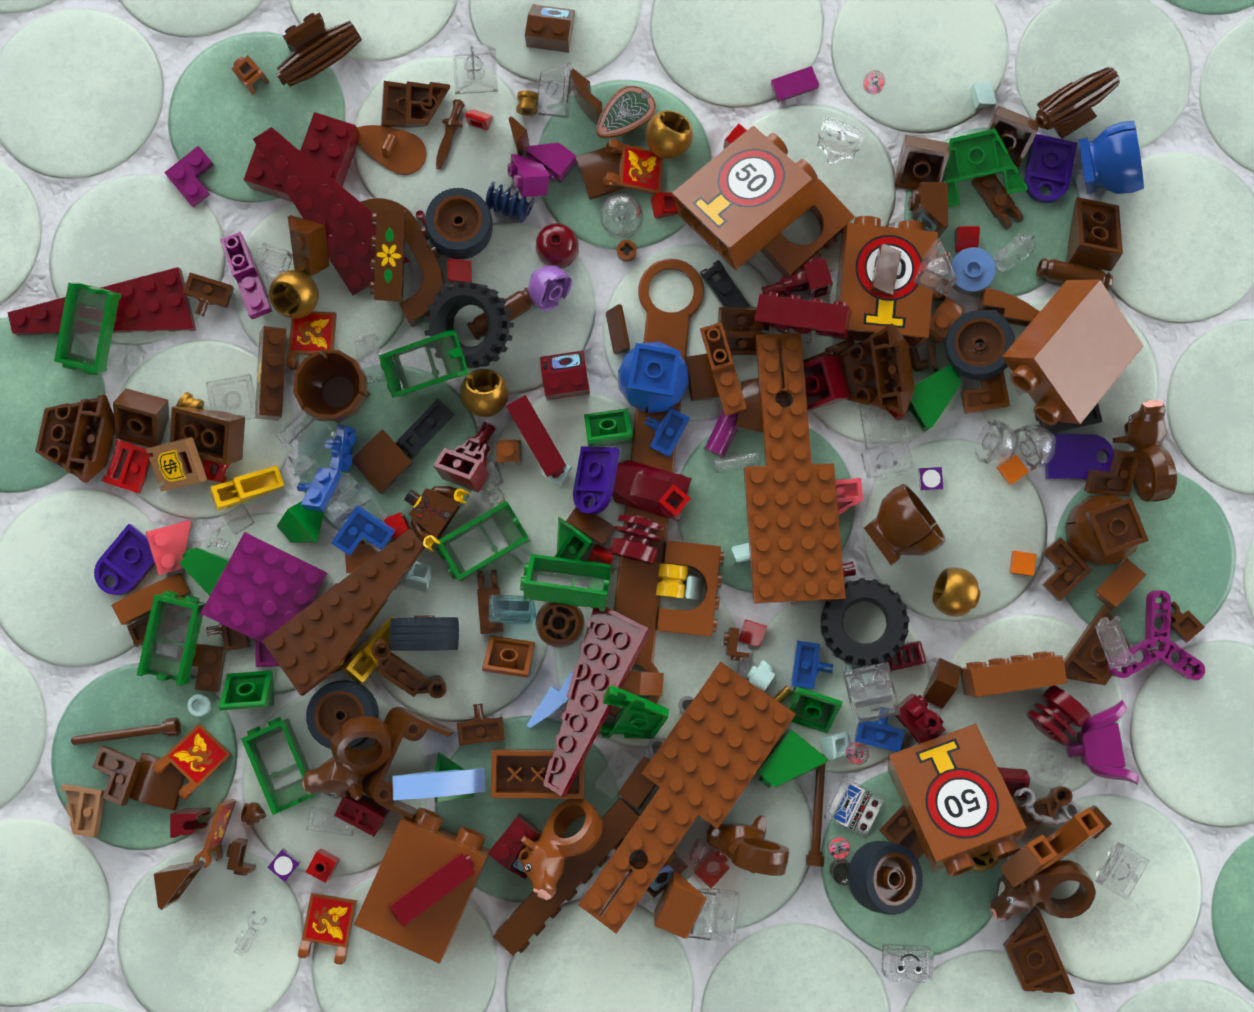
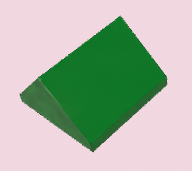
[584,408,633,447]
[219,670,274,711]
[788,686,843,734]

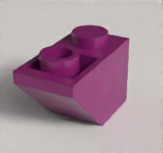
[525,142,577,183]
[507,154,550,197]

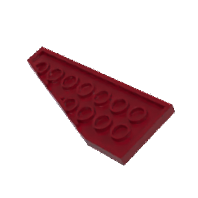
[253,127,409,296]

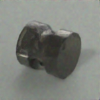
[829,858,850,886]

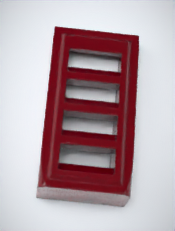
[878,641,927,674]

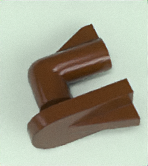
[909,342,938,372]

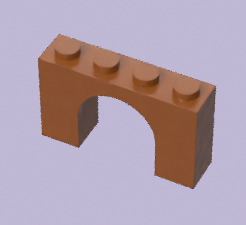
[760,179,855,278]
[657,540,724,637]
[999,807,1105,887]

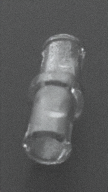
[714,451,761,474]

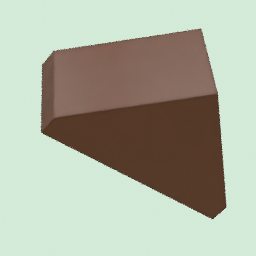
[922,658,961,708]

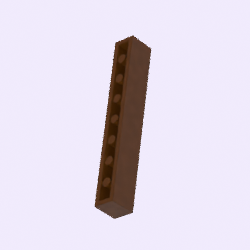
[493,797,641,956]

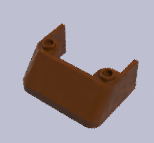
[362,707,455,819]

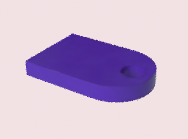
[1024,134,1078,203]
[1044,434,1114,479]
[573,446,620,515]
[94,524,155,595]

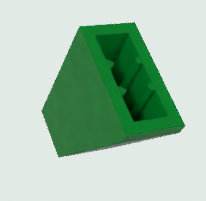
[908,364,962,432]
[179,547,229,596]
[757,729,829,788]

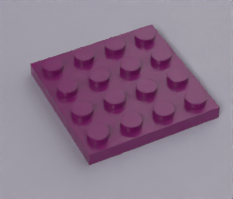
[200,532,327,644]

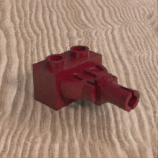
[761,257,833,300]
[433,422,496,493]
[891,694,946,744]

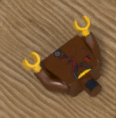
[404,486,470,552]

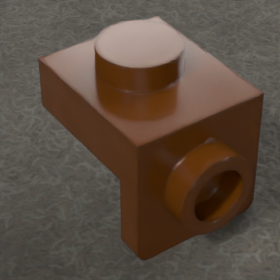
[723,628,750,662]
[226,838,256,876]

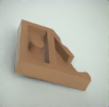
[61,784,105,837]

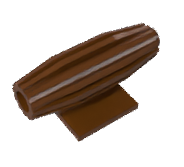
[276,12,362,87]
[1035,67,1120,139]

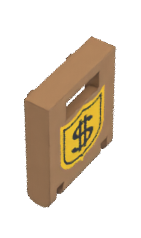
[146,437,207,491]

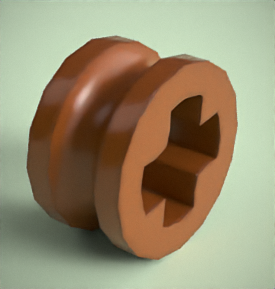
[617,240,637,262]

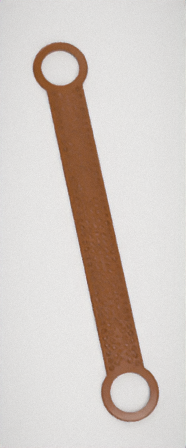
[608,259,704,717]

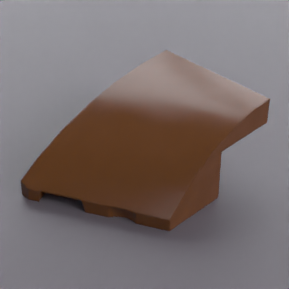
[381,81,450,128]
[734,372,788,433]

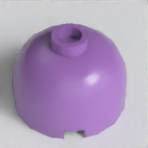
[528,265,572,311]

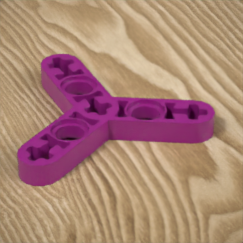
[1108,590,1205,680]

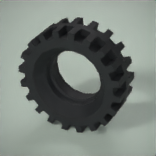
[424,282,514,368]
[820,578,910,667]

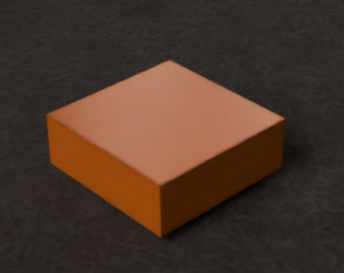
[996,454,1029,486]
[1009,550,1037,576]

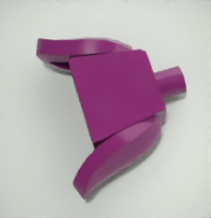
[1066,700,1139,785]

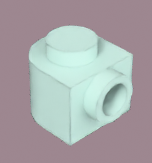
[746,660,775,691]

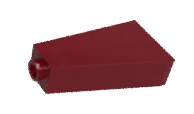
[506,395,567,479]
[387,853,476,927]

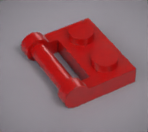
[101,439,153,494]

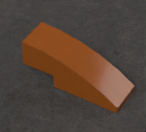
[978,288,1040,327]
[111,573,191,625]

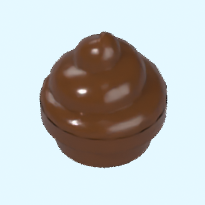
[241,802,266,825]

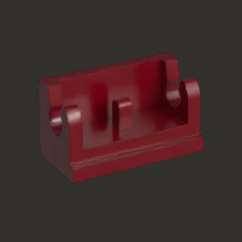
[334,794,390,837]
[170,807,211,838]

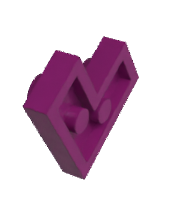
[164,146,214,208]

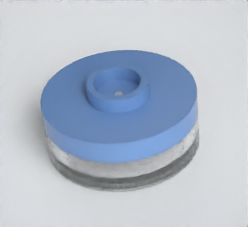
[948,247,996,295]

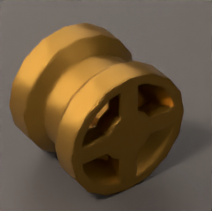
[516,90,539,116]
[176,392,205,409]

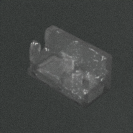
[354,333,386,384]
[1095,616,1135,669]

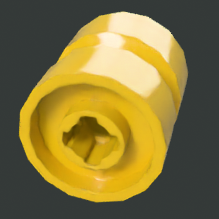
[656,564,688,599]

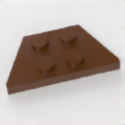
[1063,605,1131,685]
[1003,907,1075,995]

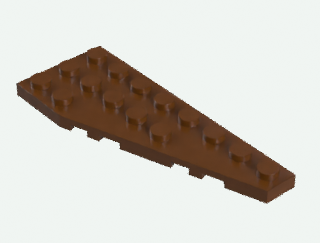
[263,528,425,696]

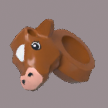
[518,799,603,900]

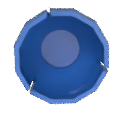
[1079,120,1144,194]
[618,342,689,413]

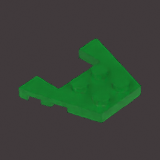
[943,128,1028,208]
[598,685,669,739]

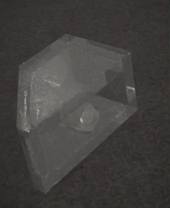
[255,242,293,289]

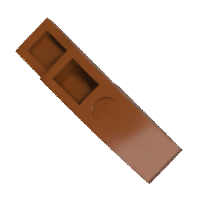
[700,322,747,417]

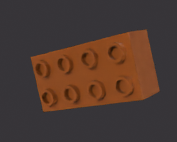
[960,651,1067,697]
[491,748,585,799]

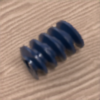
[485,181,535,223]

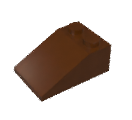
[1068,197,1123,271]
[170,406,245,465]

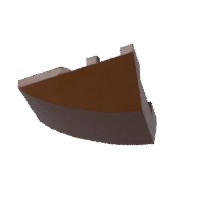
[838,323,915,415]
[35,394,115,483]

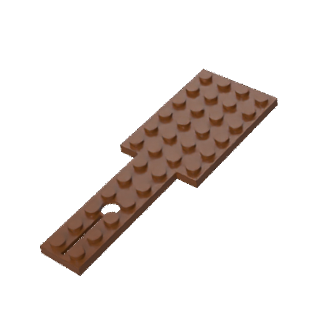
[743,333,846,604]
[578,662,796,934]

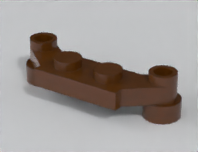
[372,637,446,698]
[1015,786,1073,828]

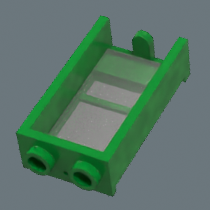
[54,282,121,375]
[378,330,469,398]
[436,501,531,581]
[520,554,612,611]
[137,590,206,686]
[241,717,320,815]

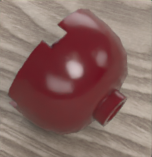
[536,223,579,269]

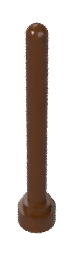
[71,717,181,745]
[805,754,825,867]

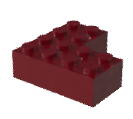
[243,112,360,202]

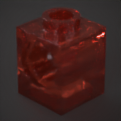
[693,848,730,889]

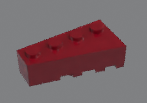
[754,292,852,338]

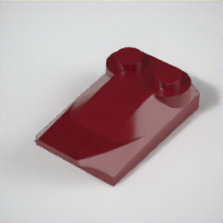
[612,460,692,522]

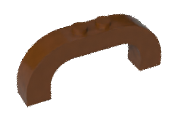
[361,198,444,327]

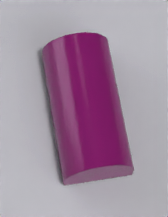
[704,410,739,459]

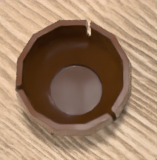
[293,349,371,424]
[864,484,946,565]
[1065,495,1149,566]

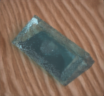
[489,595,536,624]

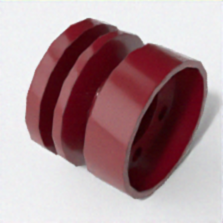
[609,515,664,565]
[1026,685,1091,746]

